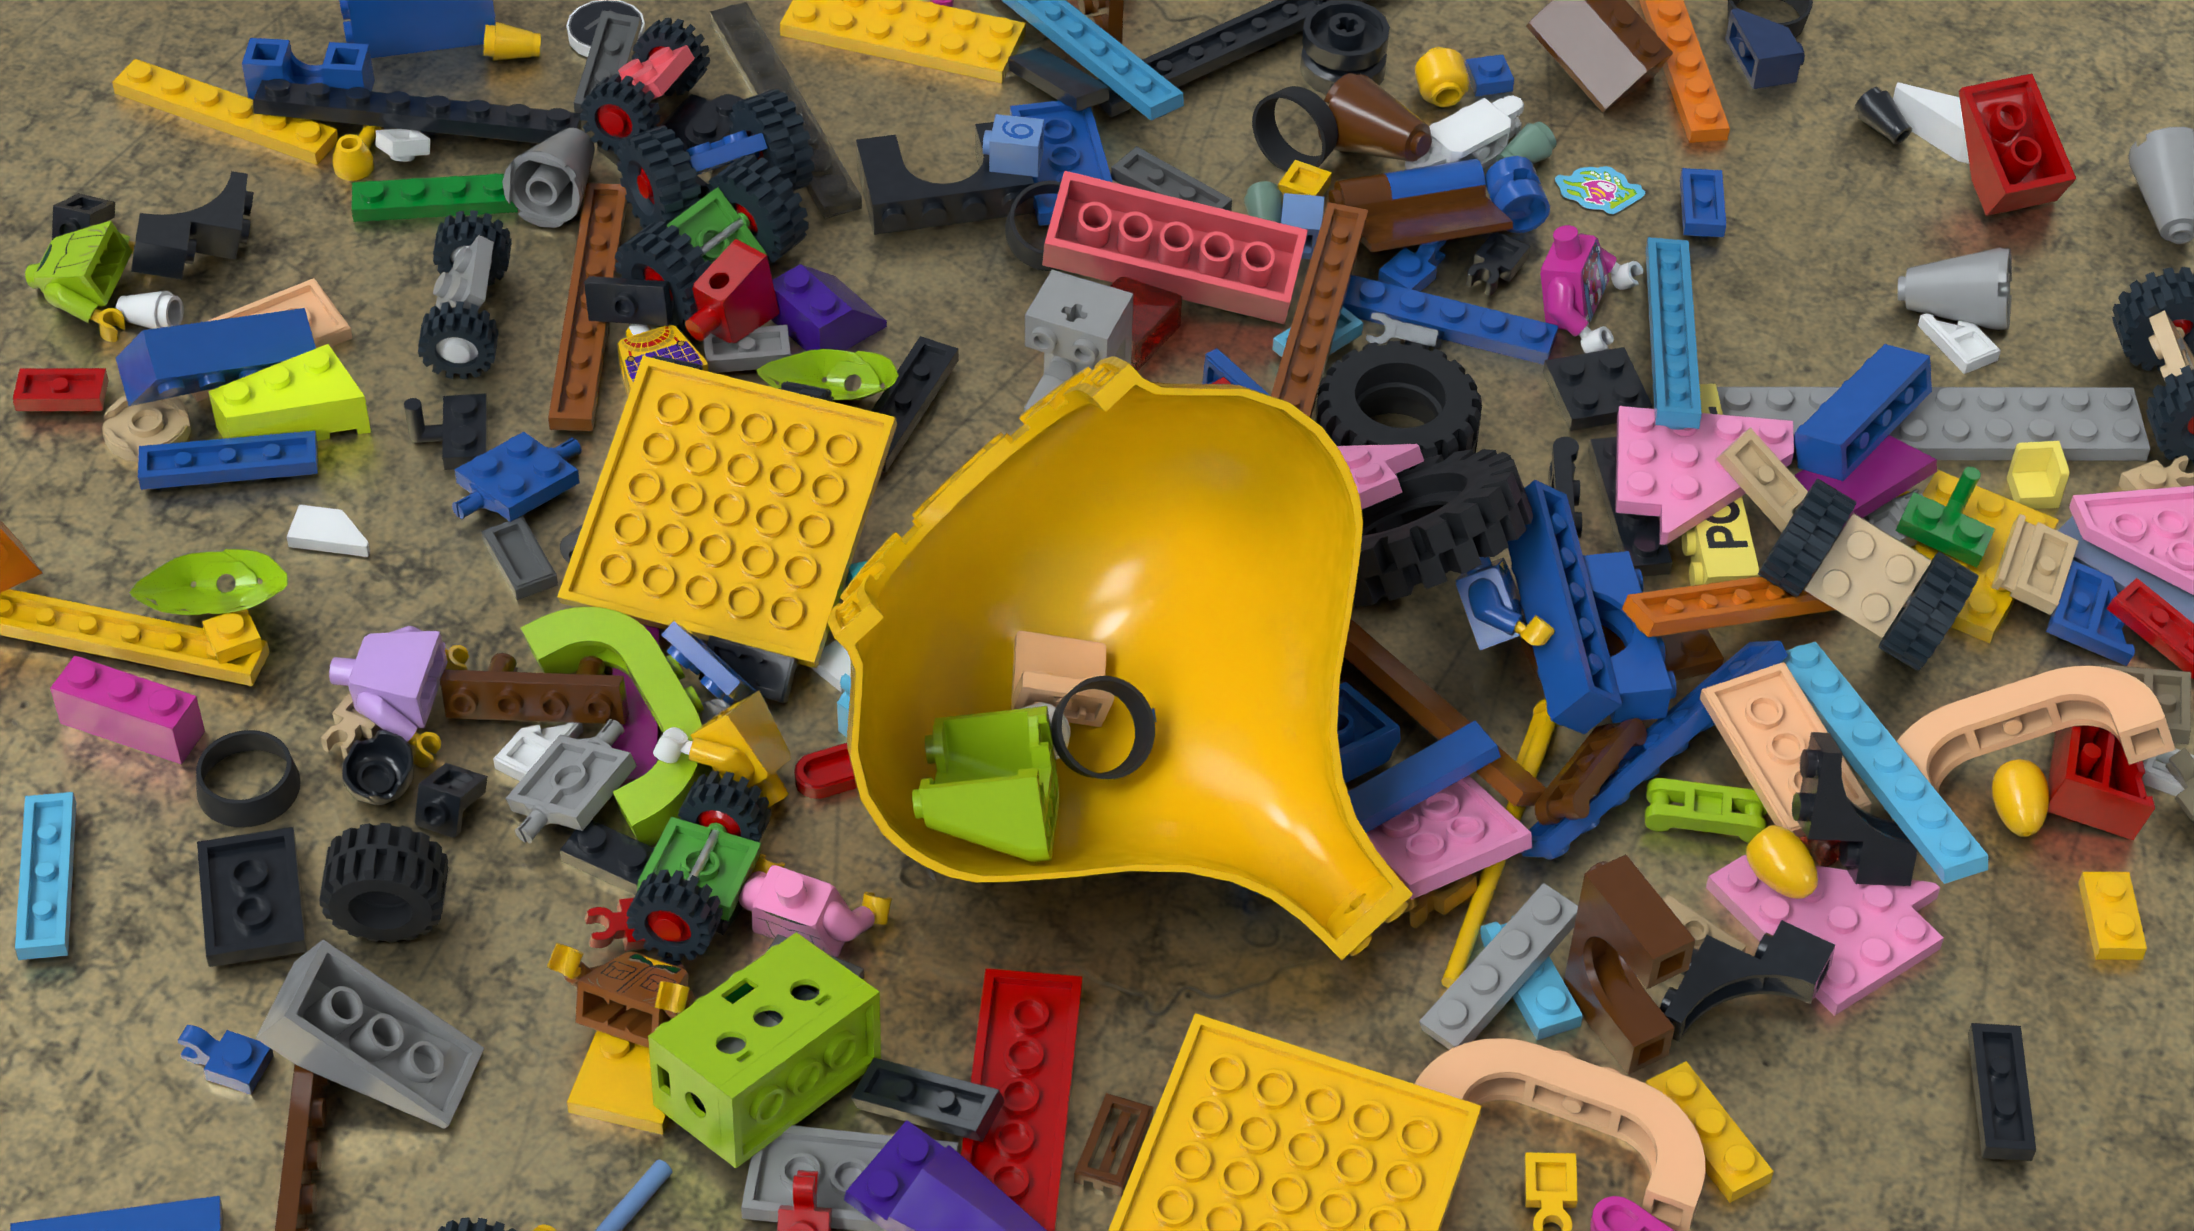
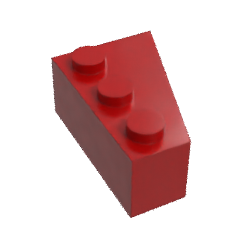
[2048,725,2155,840]

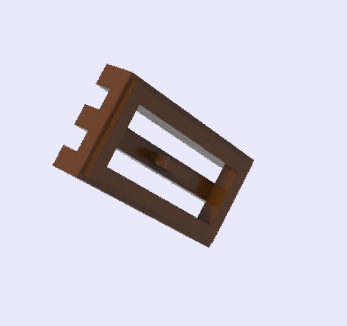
[1074,1093,1154,1197]

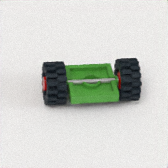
[626,771,771,961]

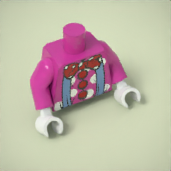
[1540,225,1643,353]

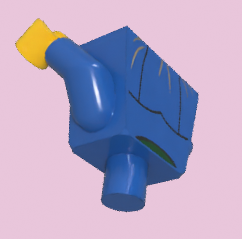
[1455,557,1555,650]

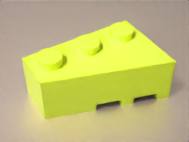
[208,344,371,441]

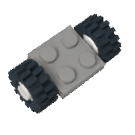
[418,210,512,379]

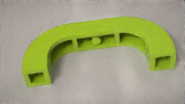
[521,607,712,846]

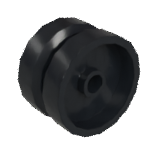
[1300,0,1390,95]

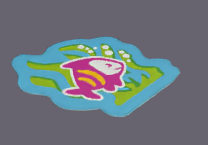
[1555,166,1646,214]

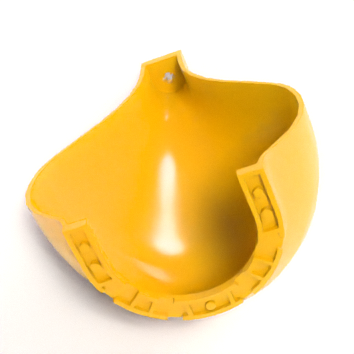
[828,356,1413,961]

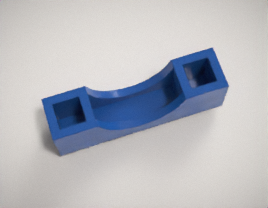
[1583,551,1677,723]

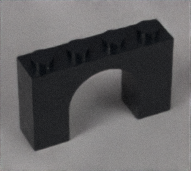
[856,122,1034,235]

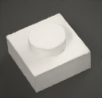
[375,129,430,162]

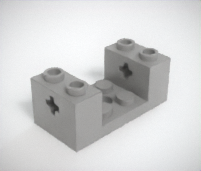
[1024,270,1133,412]

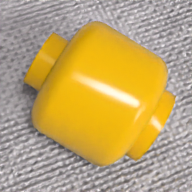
[1415,47,1470,107]

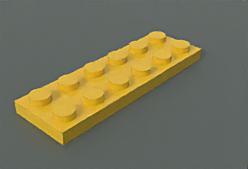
[780,0,1026,84]

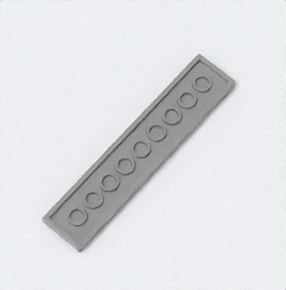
[1717,387,2150,461]

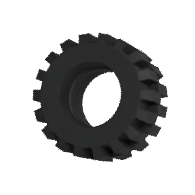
[319,823,449,942]

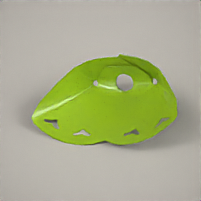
[757,349,899,401]
[129,549,288,615]

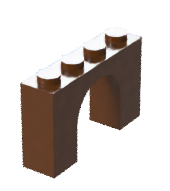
[1564,854,1695,1075]

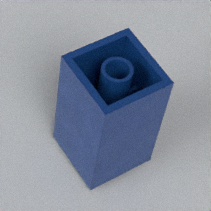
[339,0,496,58]

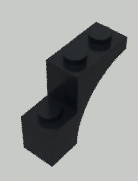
[131,171,254,280]
[1792,732,1918,886]
[1659,920,1835,1042]

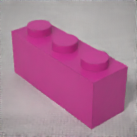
[50,656,205,765]

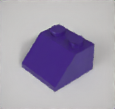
[771,264,887,351]

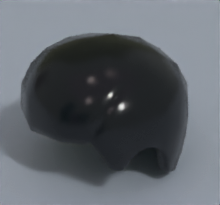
[342,730,414,805]

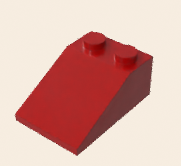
[1959,73,2076,216]

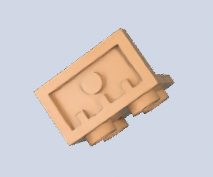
[1011,631,1114,727]

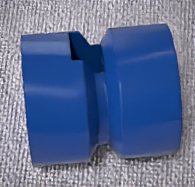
[1485,156,1550,233]

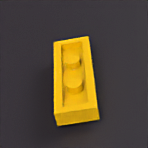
[1645,1061,1774,1203]

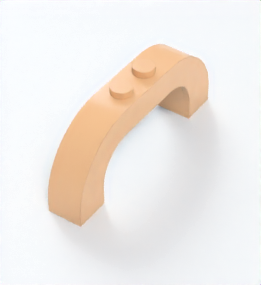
[1892,666,2176,821]
[1415,1038,1705,1231]

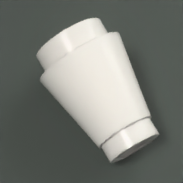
[116,291,184,329]

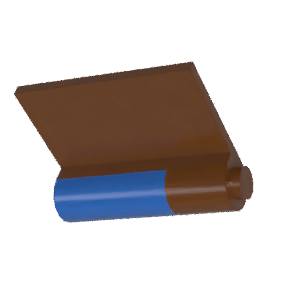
[1328,159,1513,252]

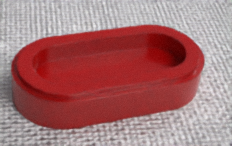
[794,743,857,799]

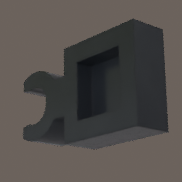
[1466,232,1530,296]

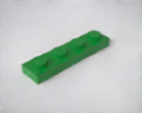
[351,173,518,222]

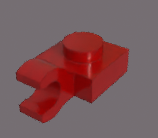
[777,1170,832,1231]

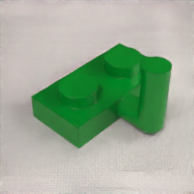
[1895,467,1995,568]

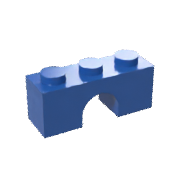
[242,38,375,100]

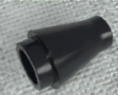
[1855,87,1912,145]

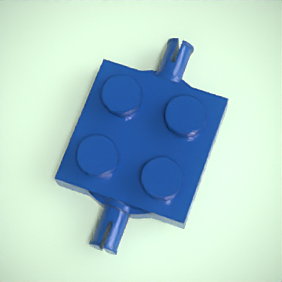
[452,432,582,522]

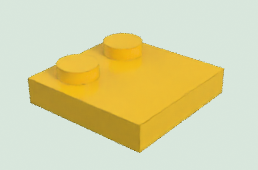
[567,1030,670,1135]

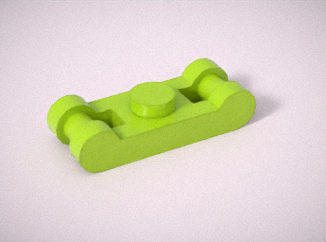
[1645,778,1767,843]

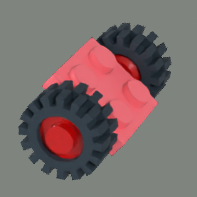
[580,18,710,154]

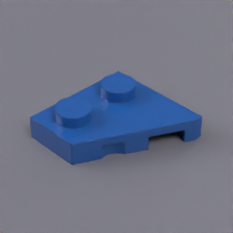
[2046,560,2135,666]

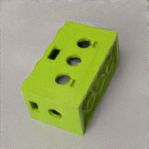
[648,932,881,1168]

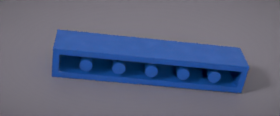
[1507,480,1622,734]

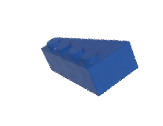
[116,308,316,406]

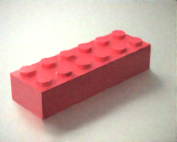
[1042,171,1308,325]

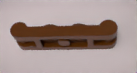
[1535,718,1647,826]

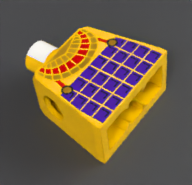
[617,324,709,397]

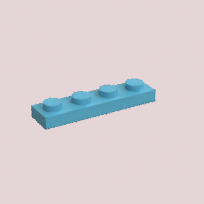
[15,792,77,960]

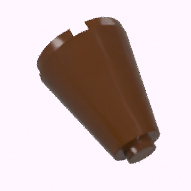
[1318,73,1432,162]

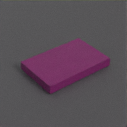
[1794,435,1937,529]

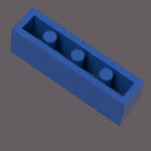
[1794,344,1932,481]

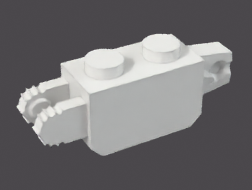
[1405,95,1524,169]

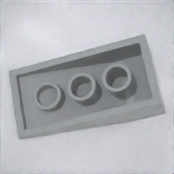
[256,940,484,1129]

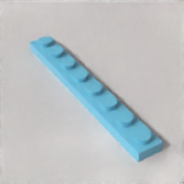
[1781,641,1988,884]

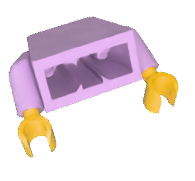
[329,626,469,768]

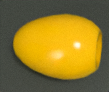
[1992,759,2049,837]
[1746,825,1818,899]

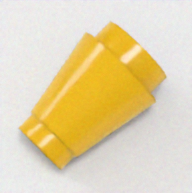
[483,22,541,61]

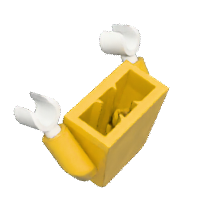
[653,691,791,808]

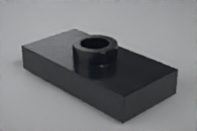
[584,276,673,326]
[699,635,798,703]

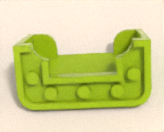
[912,706,1059,862]

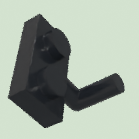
[404,393,488,470]

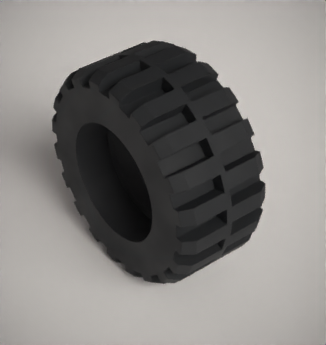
[1315,341,1482,470]

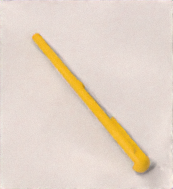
[1441,698,1561,988]

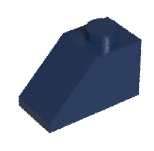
[1725,9,1805,89]

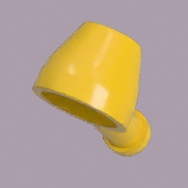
[333,125,384,181]

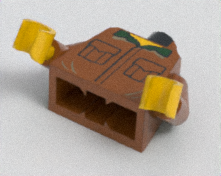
[547,943,695,1048]

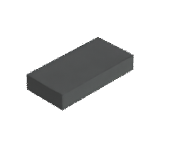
[482,516,558,600]

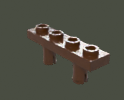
[439,653,629,725]

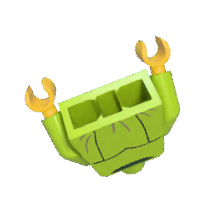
[25,221,135,342]

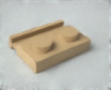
[1991,514,2078,615]

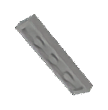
[1419,883,1578,1050]

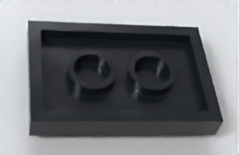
[197,827,307,967]

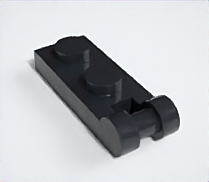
[1548,437,1583,538]

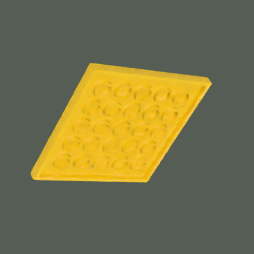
[557,356,897,668]
[1108,1013,1482,1231]

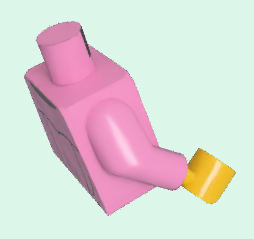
[739,854,892,958]

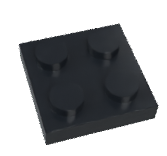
[1543,347,1653,431]

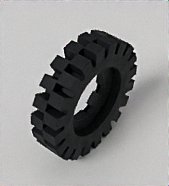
[1353,449,1533,608]

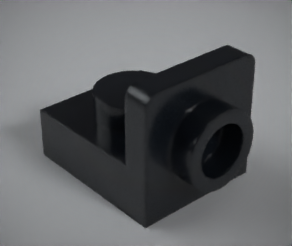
[52,193,115,240]
[415,763,488,838]

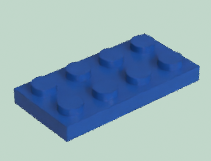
[1010,100,1113,226]

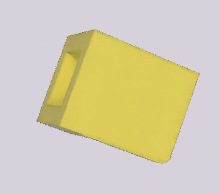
[2006,441,2070,509]

